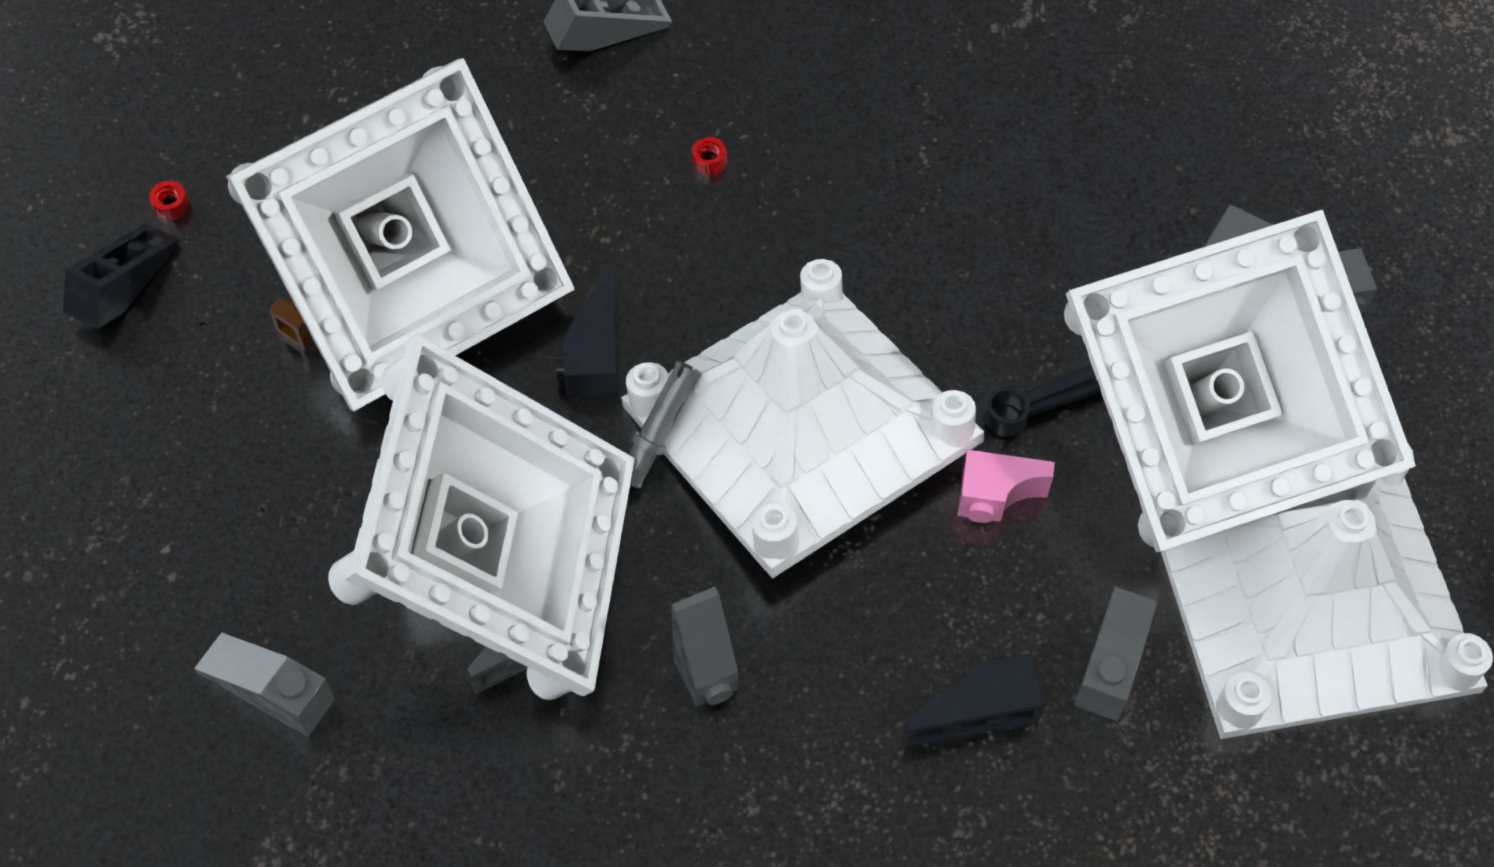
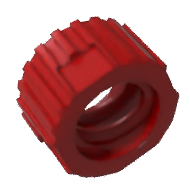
[691,137,728,175]
[149,180,190,221]

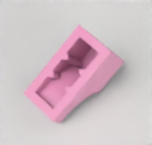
[957,450,1055,523]

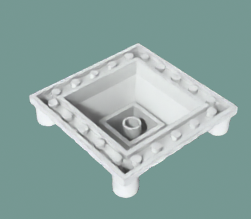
[226,58,575,411]
[1064,209,1416,552]
[621,259,984,579]
[328,334,635,700]
[1161,444,1493,739]

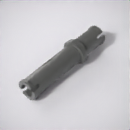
[628,360,702,488]

